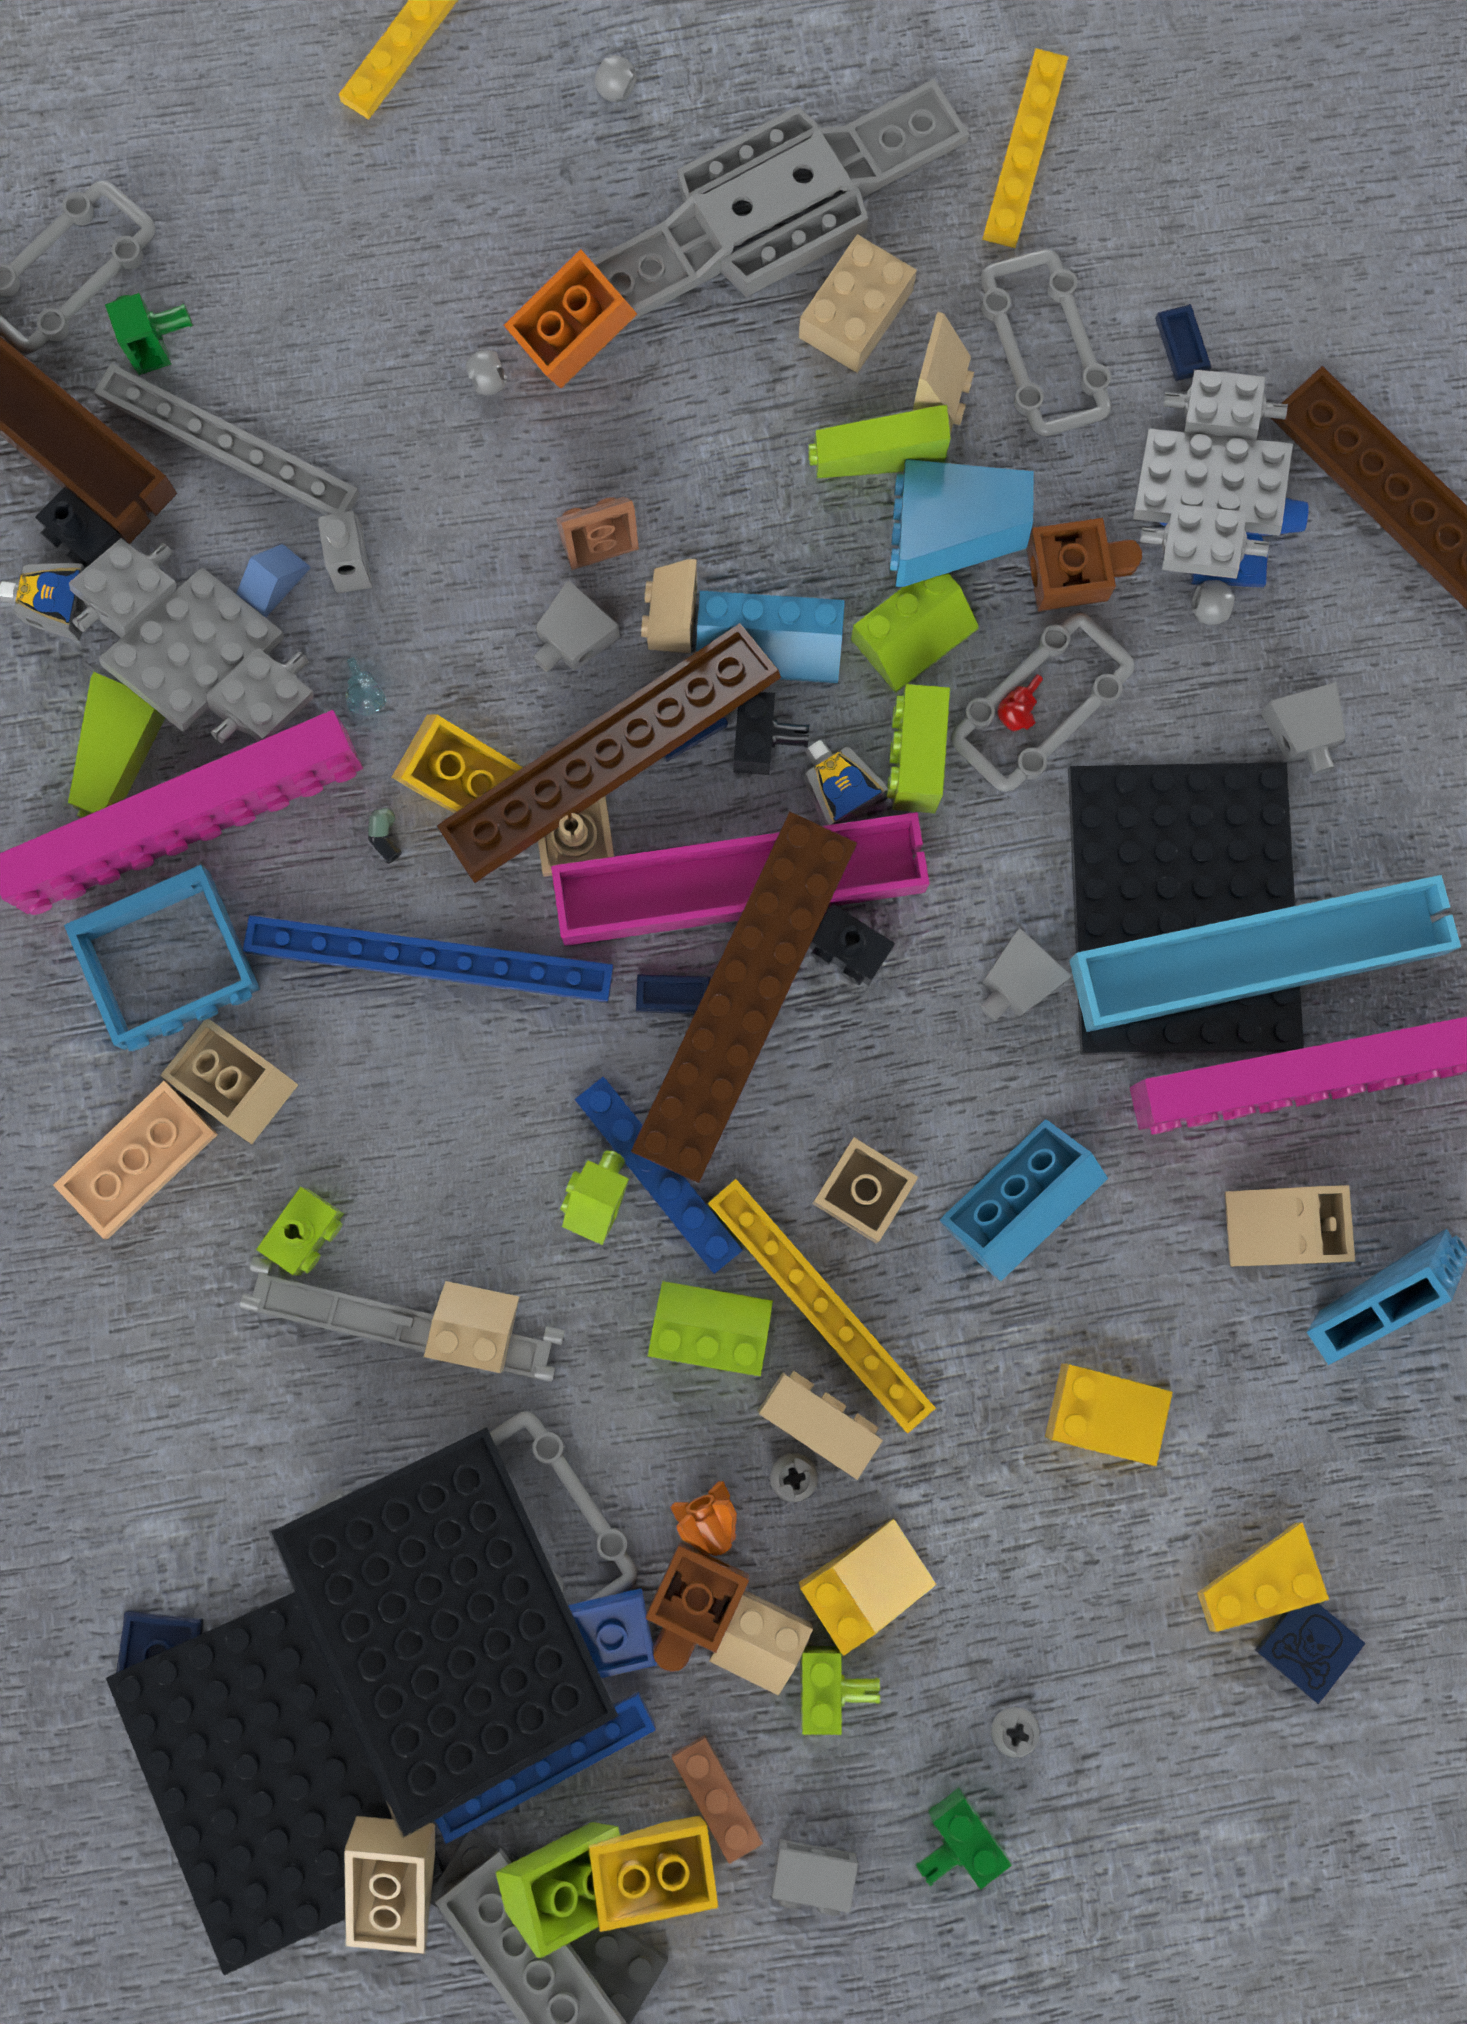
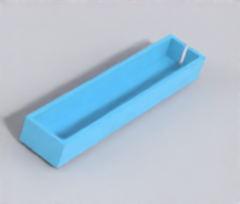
[1069,875,1461,1032]

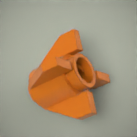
[670,1481,737,1556]

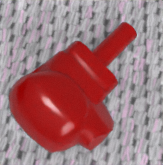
[997,674,1043,731]

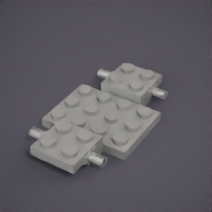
[1133,370,1293,579]
[69,538,313,743]

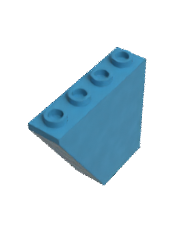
[890,459,1034,587]
[1307,1229,1467,1365]

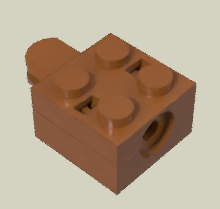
[1026,518,1142,611]
[645,1541,750,1672]

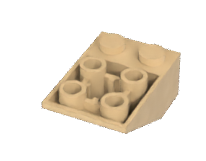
[1225,1185,1355,1267]

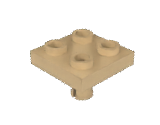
[538,796,614,877]

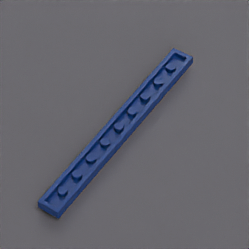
[243,915,614,1003]

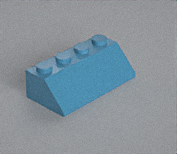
[696,591,845,683]
[940,1119,1108,1282]

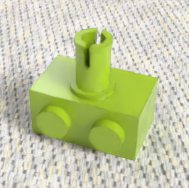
[560,1150,629,1245]
[256,1187,344,1276]
[801,1646,880,1735]

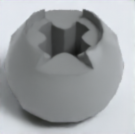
[594,55,637,103]
[465,350,508,396]
[1191,580,1235,625]
[770,1453,818,1502]
[991,1706,1040,1758]

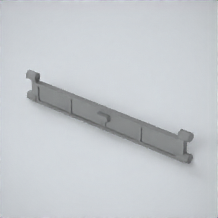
[240,1256,565,1382]

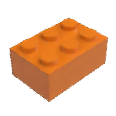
[503,249,637,388]

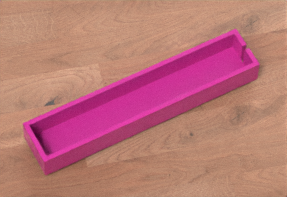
[0,710,364,915]
[551,812,930,946]
[1129,1017,1467,1135]

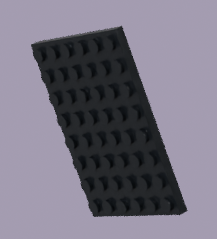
[1068,762,1304,1055]
[269,1427,618,1838]
[106,1591,444,1976]

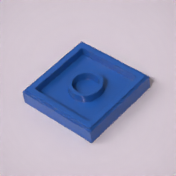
[568,1588,657,1678]

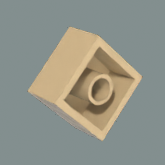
[812,1137,919,1243]

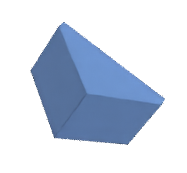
[236,544,310,618]

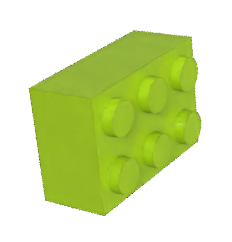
[886,684,950,814]

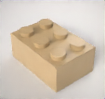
[799,234,917,373]
[758,1371,883,1480]

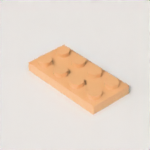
[53,1081,218,1239]

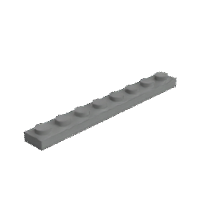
[93,363,360,515]

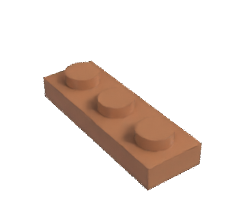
[671,1735,763,1864]

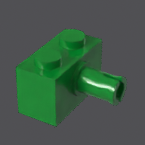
[105,293,193,376]
[915,1788,1012,1890]

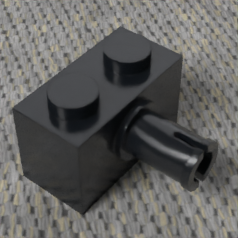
[35,487,122,568]
[733,692,810,775]
[809,904,895,986]

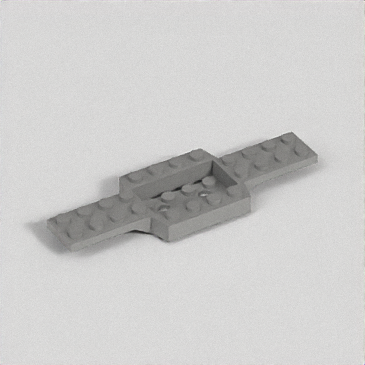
[591,79,969,322]

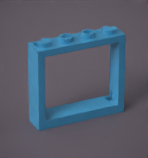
[64,865,261,1051]

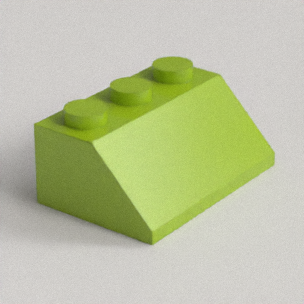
[851,573,979,693]
[647,1281,773,1377]
[495,1822,620,1958]

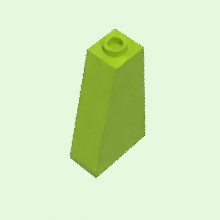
[808,405,951,478]
[68,672,165,818]

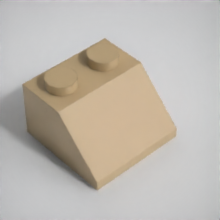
[641,559,698,654]
[424,1281,520,1373]
[709,1590,813,1696]

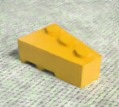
[1197,1522,1329,1632]

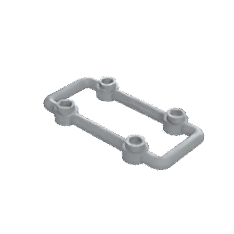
[0,181,156,353]
[980,249,1111,436]
[951,613,1135,792]
[490,1412,637,1604]

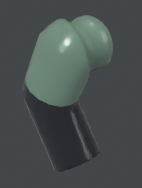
[368,807,402,864]

